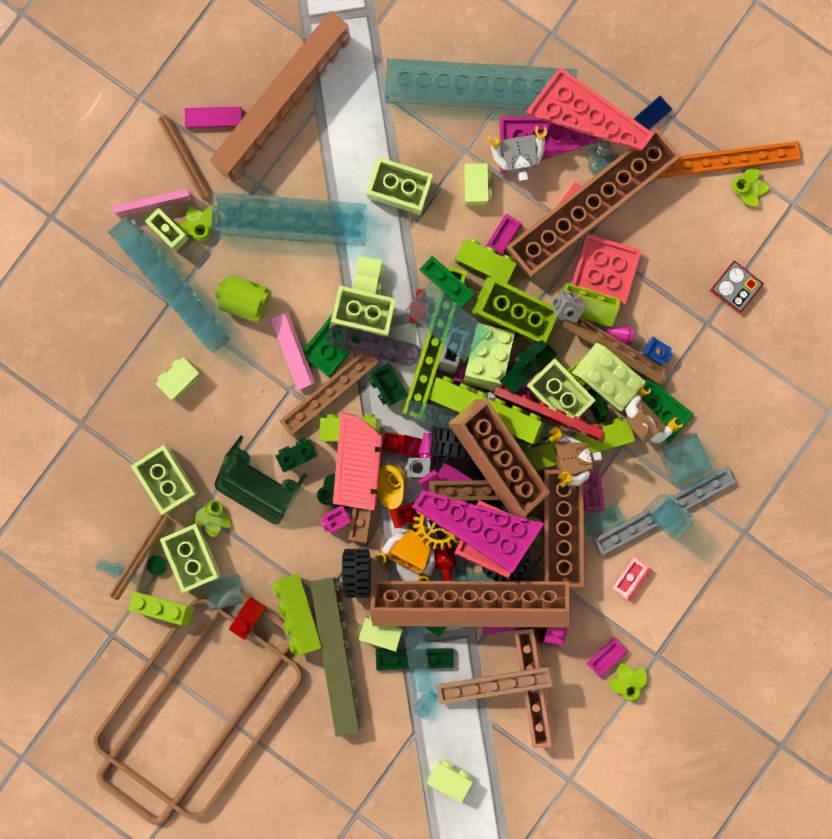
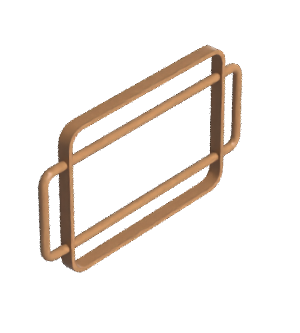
[93,589,302,825]

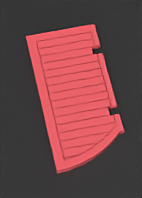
[333,412,383,510]

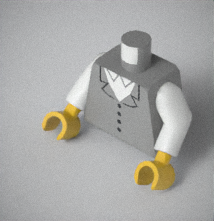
[487,126,547,183]

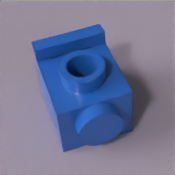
[641,336,673,365]

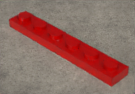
[494,387,606,443]

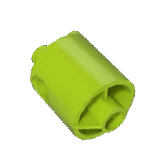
[215,274,272,323]

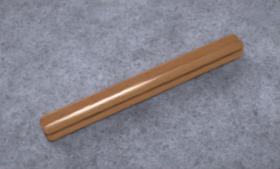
[158,115,211,200]
[109,514,169,600]

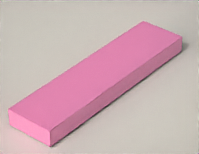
[113,189,192,217]
[271,312,315,391]

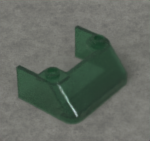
[214,435,307,524]

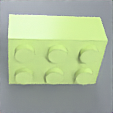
[366,157,433,215]
[329,285,396,341]
[463,323,515,391]
[572,343,645,412]
[525,359,596,428]
[131,445,198,515]
[160,524,221,593]

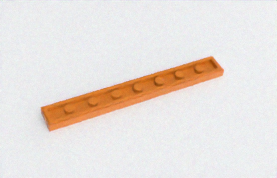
[657,141,801,179]

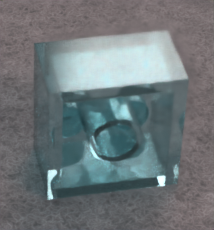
[657,433,712,484]
[643,494,694,539]

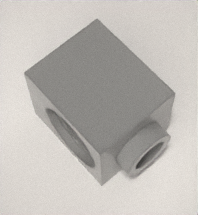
[405,458,436,480]

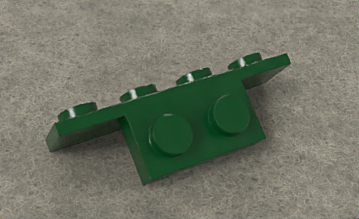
[499,340,557,394]

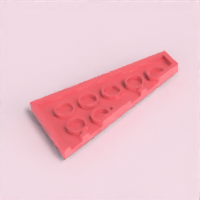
[525,67,654,151]

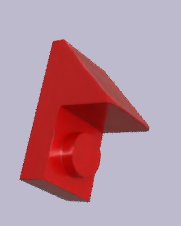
[382,432,422,458]
[389,501,426,529]
[228,597,266,640]

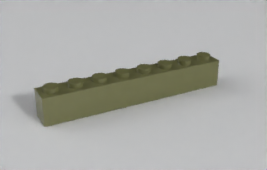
[310,577,363,737]

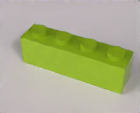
[272,573,321,656]

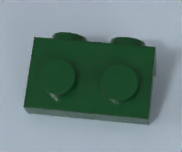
[368,363,408,407]
[275,437,318,473]

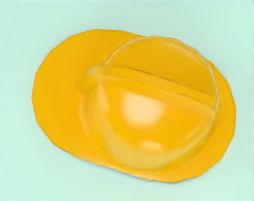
[377,465,408,509]

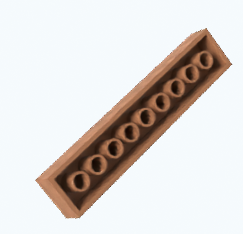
[210,11,350,182]
[506,127,681,280]
[370,581,570,628]

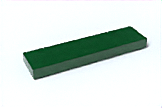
[376,647,453,670]

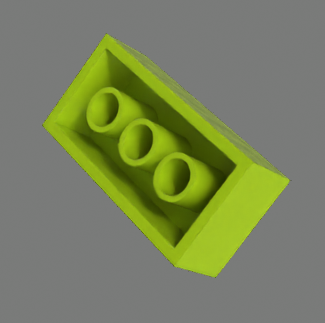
[471,277,557,344]

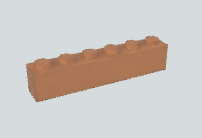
[514,627,557,748]

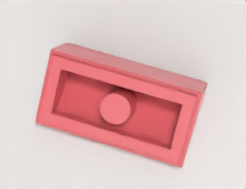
[612,557,652,601]

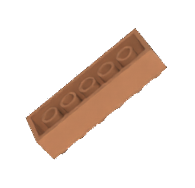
[448,399,550,518]
[542,470,584,587]

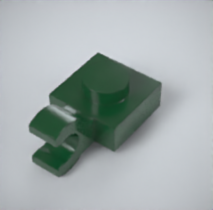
[587,390,609,424]

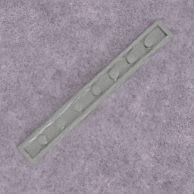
[593,466,737,556]

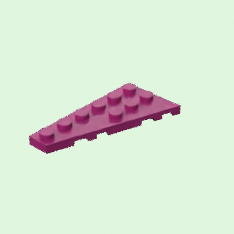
[499,117,603,174]
[412,490,544,574]

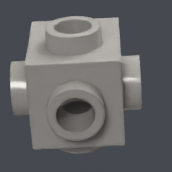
[551,291,586,322]

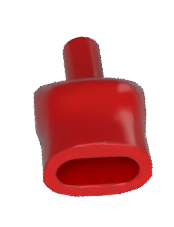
[434,545,456,581]

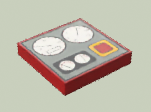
[710,260,764,314]

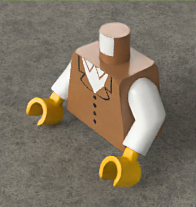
[625,383,683,443]
[549,427,602,487]

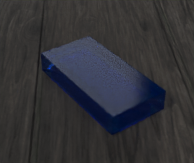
[633,96,673,130]

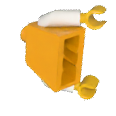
[375,526,436,581]

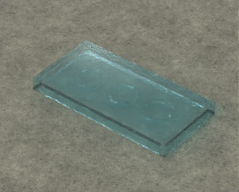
[405,282,489,361]

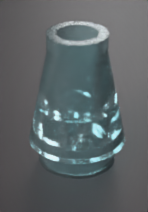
[411,689,438,719]

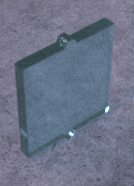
[206,574,243,611]

